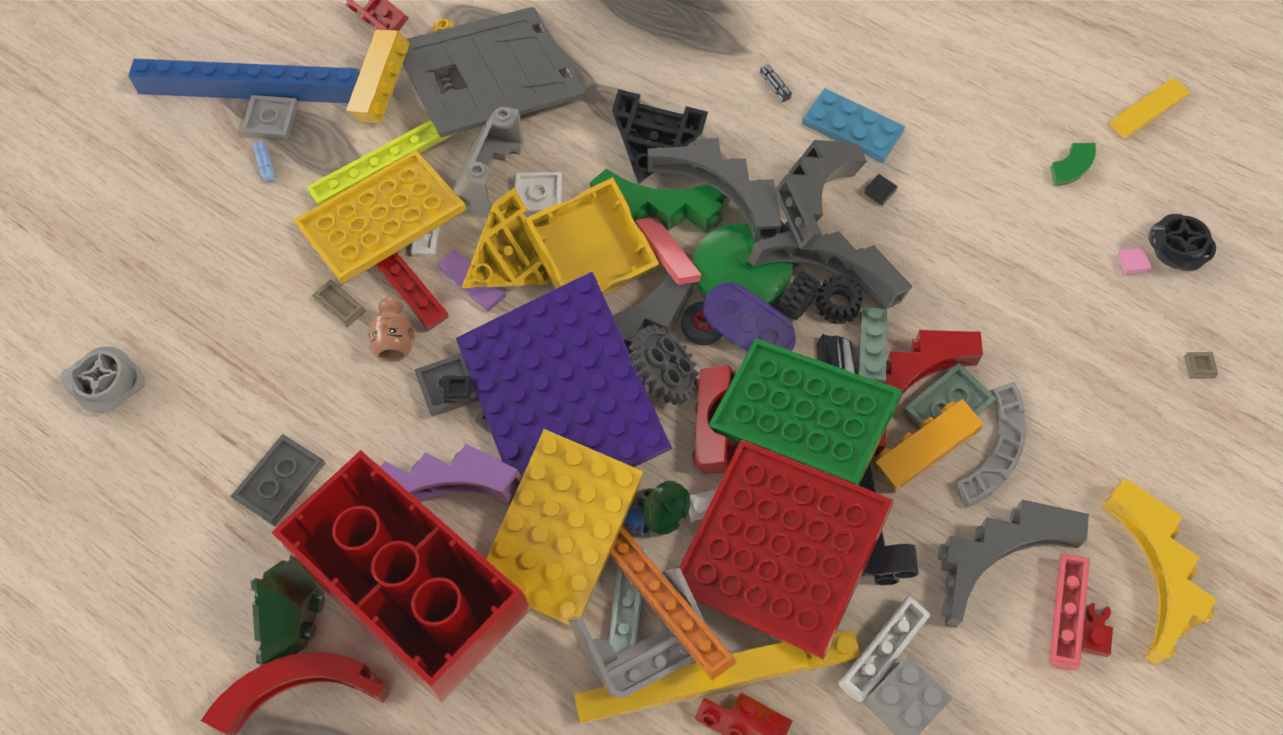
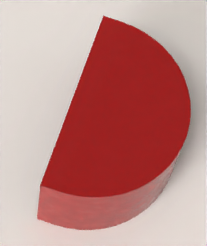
[271,450,530,703]

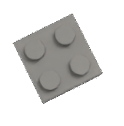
[863,655,953,735]

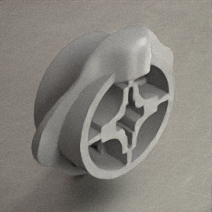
[61,346,145,413]

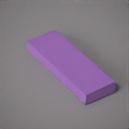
[437,249,506,312]

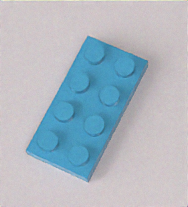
[802,88,906,163]

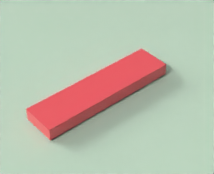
[635,217,701,285]

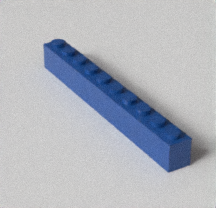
[128,58,360,103]

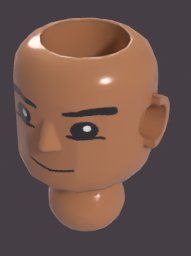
[368,297,415,361]

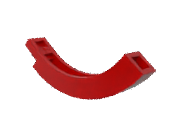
[200,652,389,735]

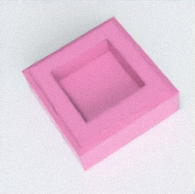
[1117,247,1152,275]

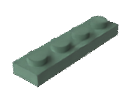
[858,306,887,384]

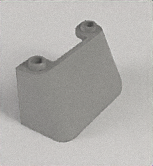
[452,107,524,218]

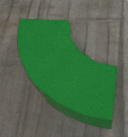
[1051,143,1096,186]

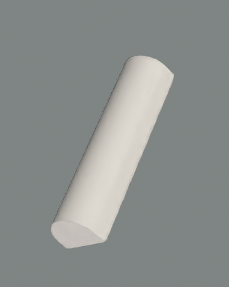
[838,595,931,702]

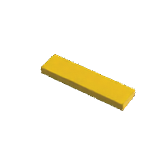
[1109,77,1191,140]

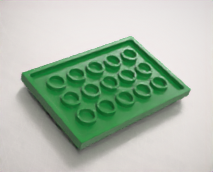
[708,338,902,486]

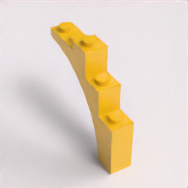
[1102,477,1217,665]

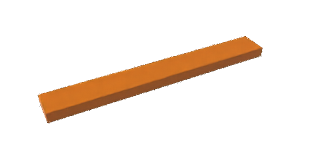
[609,526,736,681]

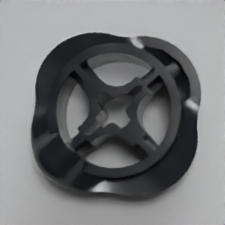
[1148,214,1216,272]

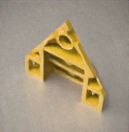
[462,188,551,288]

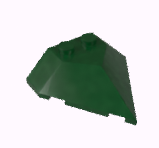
[251,555,325,666]

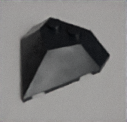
[612,89,708,185]

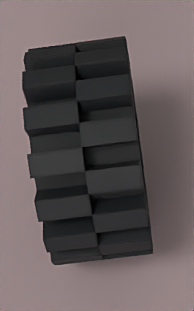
[778,271,820,320]
[816,276,863,324]

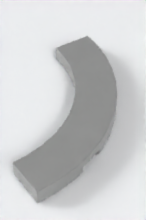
[954,382,1026,508]

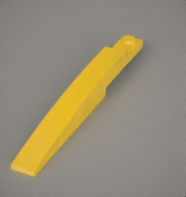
[574,629,861,724]

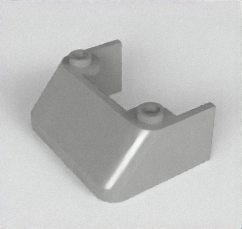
[568,568,706,698]

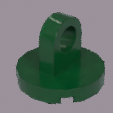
[638,481,690,535]

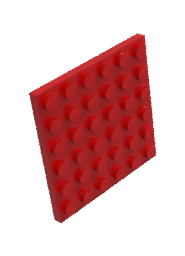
[679,440,894,660]

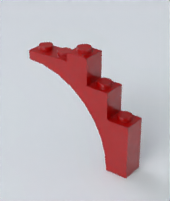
[873,330,983,456]

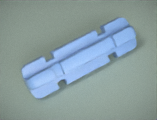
[253,141,275,182]

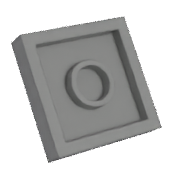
[241,95,298,140]

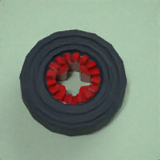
[681,301,722,345]

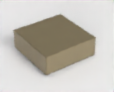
[1184,352,1219,379]

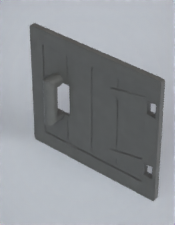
[403,7,586,137]

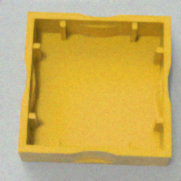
[523,178,659,295]

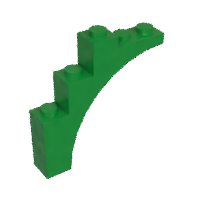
[590,168,730,233]

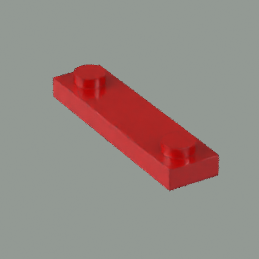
[374,252,449,331]

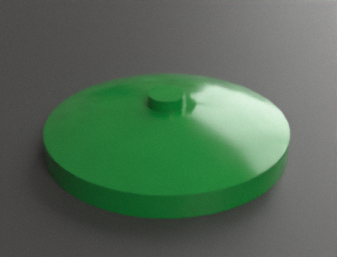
[693,223,793,306]

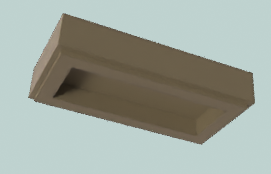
[312,279,366,328]

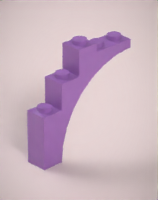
[381,444,522,504]

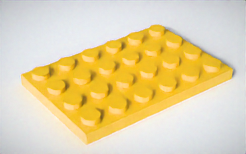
[293,150,467,284]
[486,429,645,625]

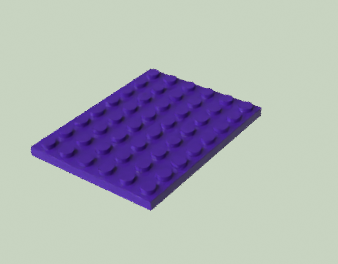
[456,272,673,477]

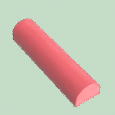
[1049,553,1090,670]

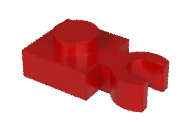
[1081,603,1113,657]

